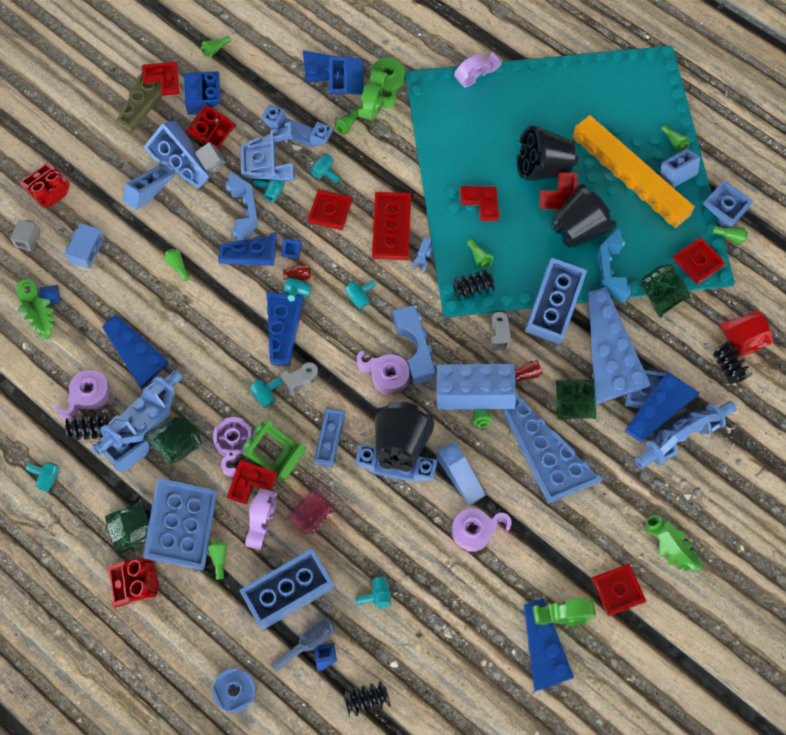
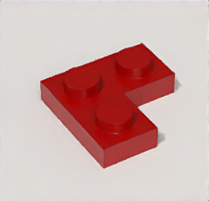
[142,61,180,96]
[540,173,578,210]
[460,186,499,222]
[227,460,278,505]

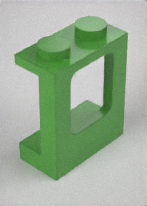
[242,420,307,481]

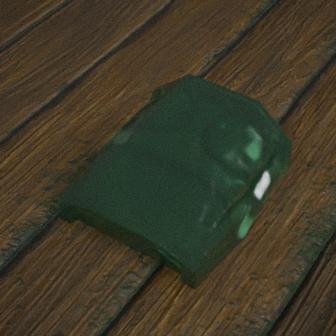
[639,264,691,318]
[555,379,596,419]
[144,417,202,465]
[105,499,149,554]

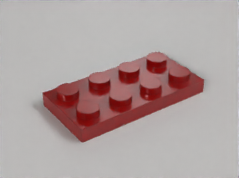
[372,192,411,260]

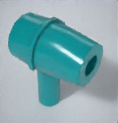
[310,153,341,184]
[253,179,285,202]
[284,278,312,301]
[345,280,376,309]
[249,377,283,409]
[26,462,60,492]
[356,577,391,609]

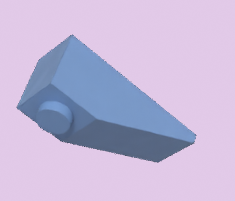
[122,164,174,210]
[436,441,486,506]

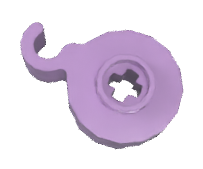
[454,52,502,88]
[357,351,410,395]
[56,370,110,420]
[213,417,253,478]
[245,488,277,551]
[452,509,512,551]

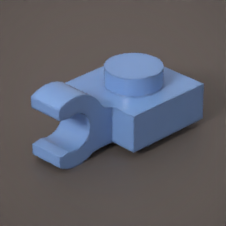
[413,237,433,272]

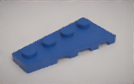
[266,292,304,367]
[102,314,169,390]
[624,371,700,443]
[523,598,574,692]

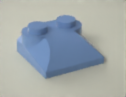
[703,180,753,228]
[103,431,150,472]

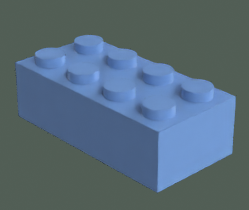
[524,258,587,344]
[436,364,516,410]
[240,548,334,631]

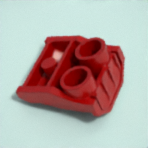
[185,105,236,151]
[18,162,70,206]
[719,309,773,357]
[107,557,159,608]

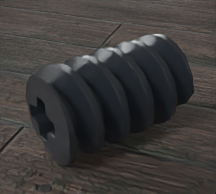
[453,269,495,302]
[713,340,752,384]
[65,414,109,441]
[344,681,391,718]

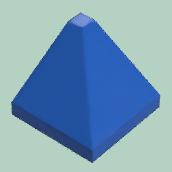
[281,238,302,259]
[39,285,60,304]
[314,643,337,672]

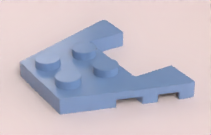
[240,122,295,181]

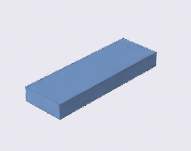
[314,408,345,468]

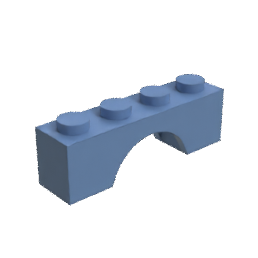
[393,305,437,385]

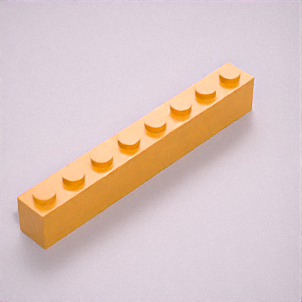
[572,115,695,228]

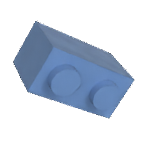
[660,149,700,188]
[65,223,104,269]

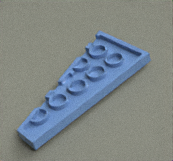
[588,287,650,405]
[501,393,603,504]

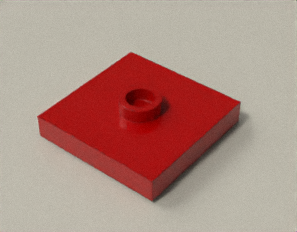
[308,189,353,231]
[672,237,726,285]
[591,563,646,617]

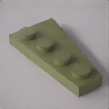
[116,73,162,132]

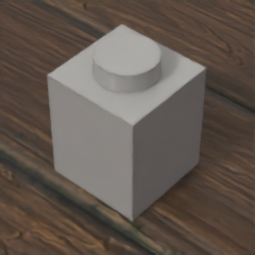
[195,142,226,173]
[10,220,40,251]

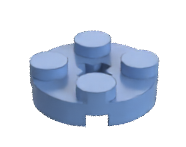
[212,668,256,713]

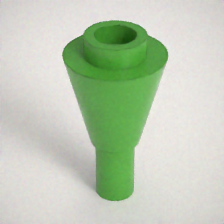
[201,36,231,58]
[334,108,359,134]
[661,125,690,152]
[712,226,748,245]
[467,239,493,269]
[163,249,190,281]
[473,409,492,428]
[207,541,228,580]

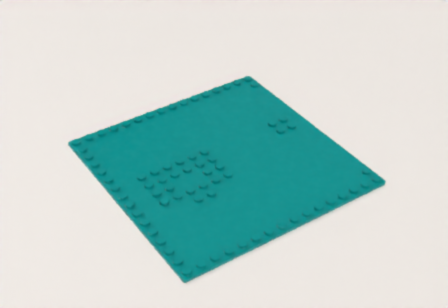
[405,45,735,318]

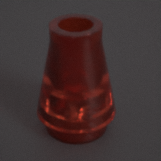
[283,263,311,281]
[515,360,543,382]

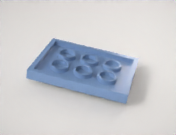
[143,478,217,570]

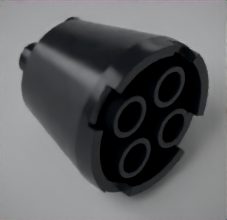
[516,126,578,181]
[551,184,616,248]
[375,401,435,472]

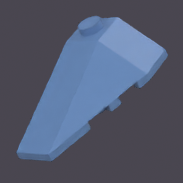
[144,121,210,189]

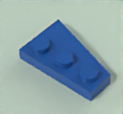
[303,50,337,82]
[218,232,277,266]

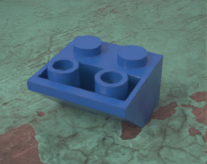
[329,57,364,95]
[184,71,221,115]

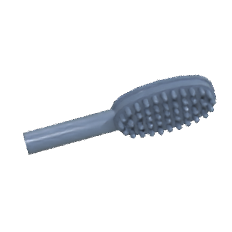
[271,619,335,672]

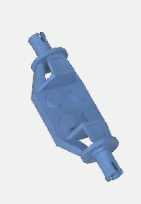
[92,370,182,456]
[634,401,737,469]

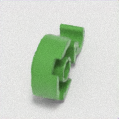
[370,58,405,108]
[358,69,388,121]
[533,598,596,626]

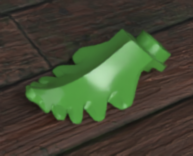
[16,279,55,340]
[646,515,702,572]

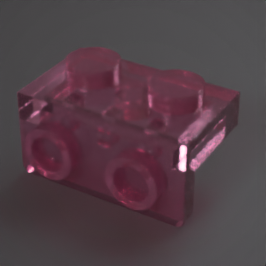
[287,488,336,534]

